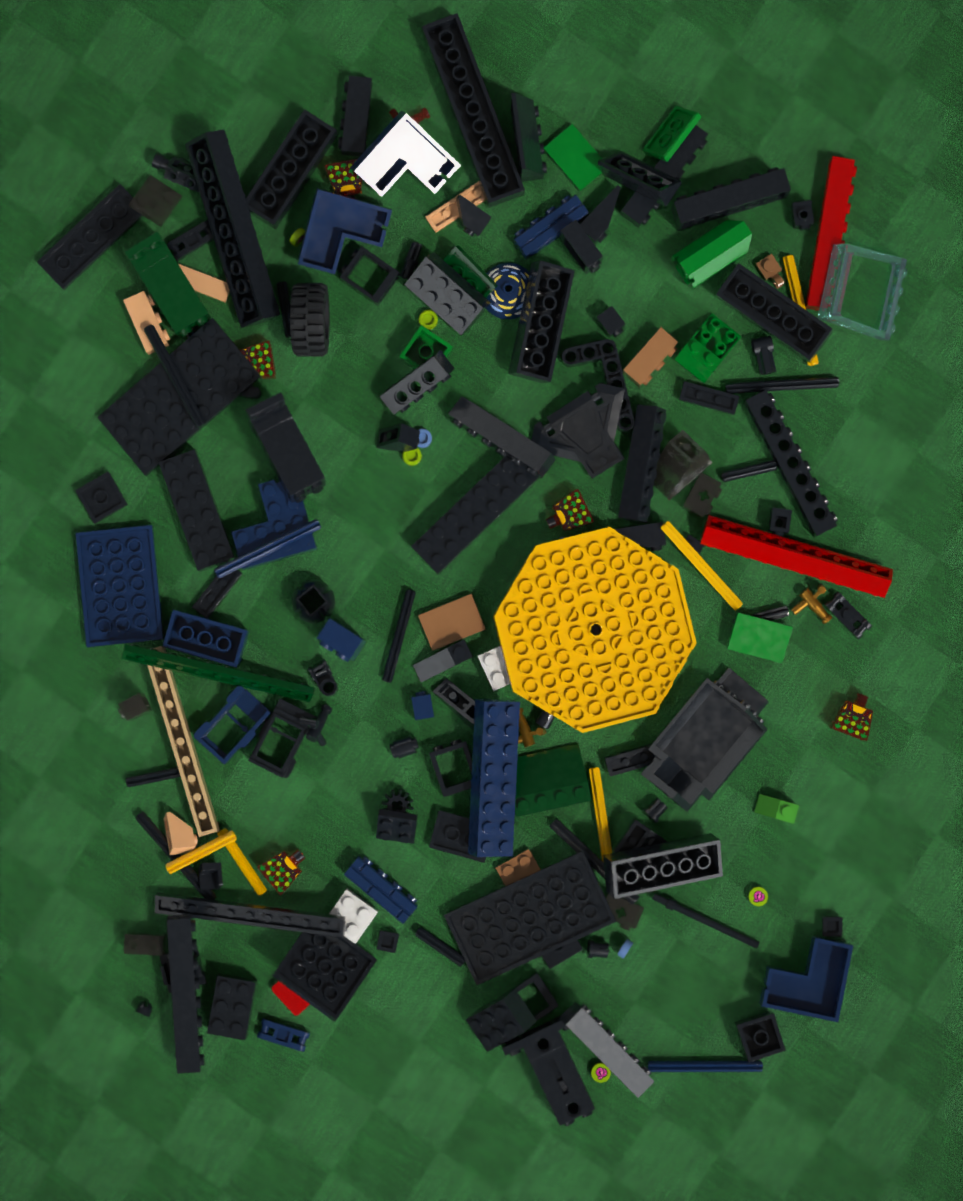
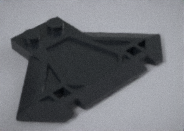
[532,383,625,479]

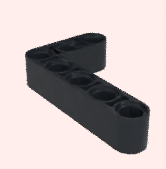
[562,339,634,433]

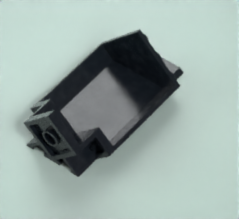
[641,668,769,812]

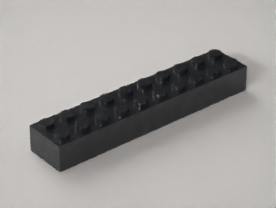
[422,13,525,208]
[185,129,280,328]

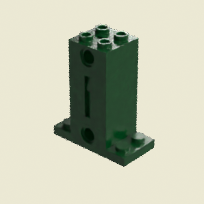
[125,231,210,337]

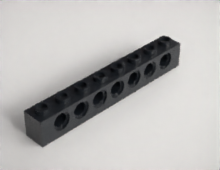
[744,390,838,537]

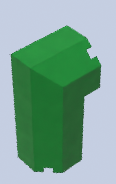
[671,220,752,290]

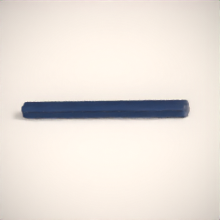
[215,519,321,578]
[647,1061,763,1072]

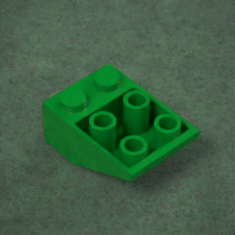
[675,313,742,383]

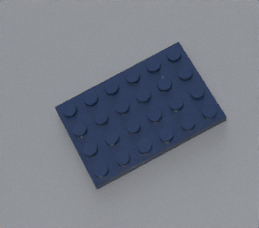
[76,525,164,647]

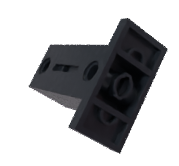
[246,392,326,503]
[502,1015,595,1127]

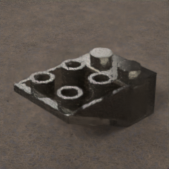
[654,430,712,501]

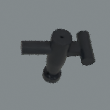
[299,704,332,746]

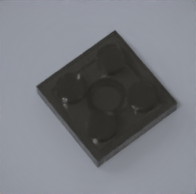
[129,175,182,227]

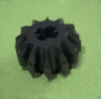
[381,789,414,813]

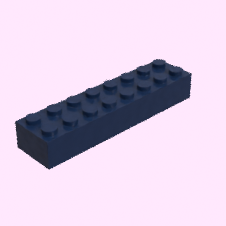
[468,699,520,857]

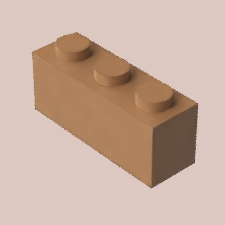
[623,327,678,387]

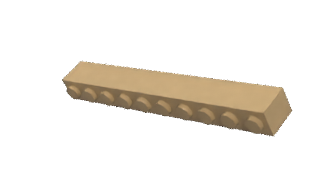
[147,646,220,837]

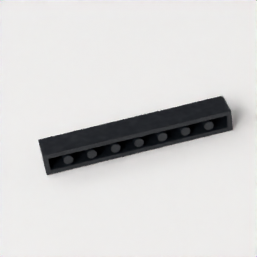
[167,914,205,1074]

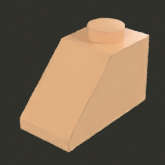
[163,812,198,855]

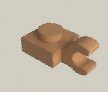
[755,254,785,289]

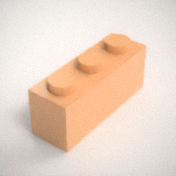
[123,291,170,355]

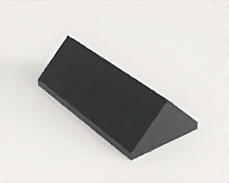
[598,151,682,207]

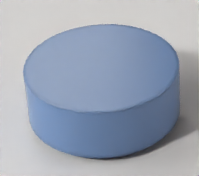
[417,429,432,448]
[617,939,633,959]

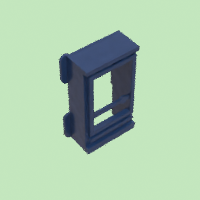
[194,686,272,764]

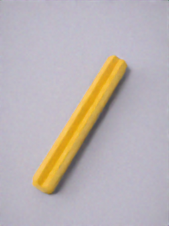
[217,828,267,896]
[165,830,237,874]

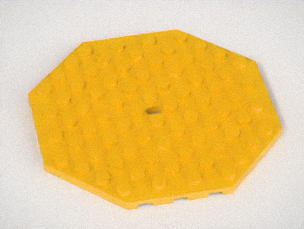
[493,527,697,733]

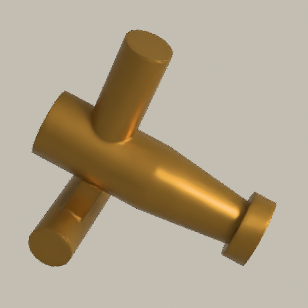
[791,584,832,624]
[518,708,546,748]

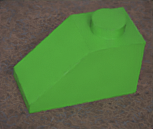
[754,794,799,824]

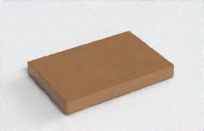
[418,594,486,651]

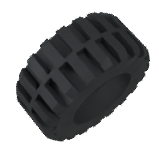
[290,283,330,357]

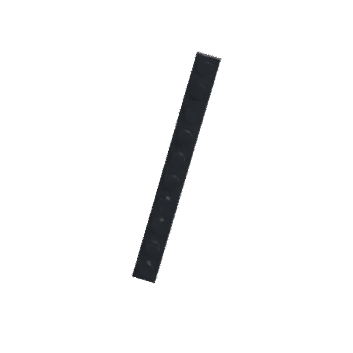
[155,892,345,937]

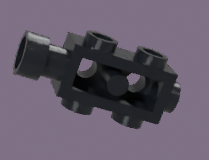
[152,153,199,192]

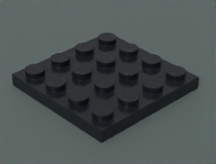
[272,932,377,1022]

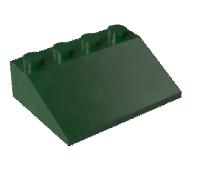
[515,744,592,817]

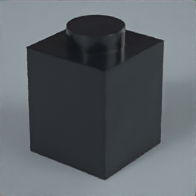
[596,306,626,338]

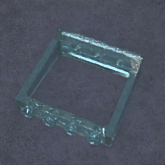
[818,244,907,341]

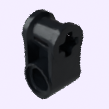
[308,659,339,697]

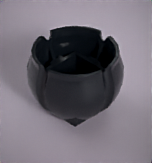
[291,580,335,623]

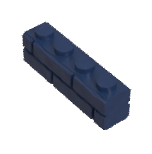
[513,195,589,260]
[344,856,418,924]

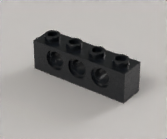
[380,350,455,415]

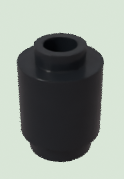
[389,735,419,759]

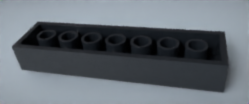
[411,456,540,575]

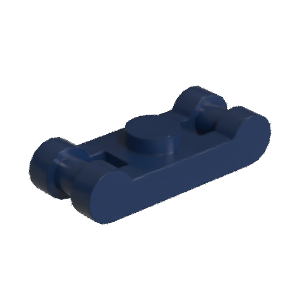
[257,1018,310,1052]

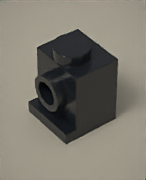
[790,200,814,231]
[768,507,792,537]

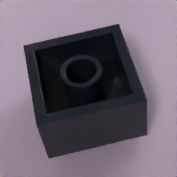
[734,1011,786,1062]

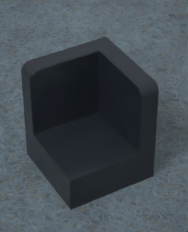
[198,862,223,890]

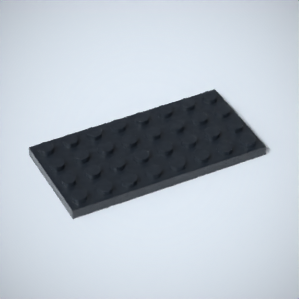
[97,318,262,476]
[444,850,617,985]

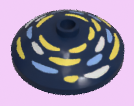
[486,263,530,320]

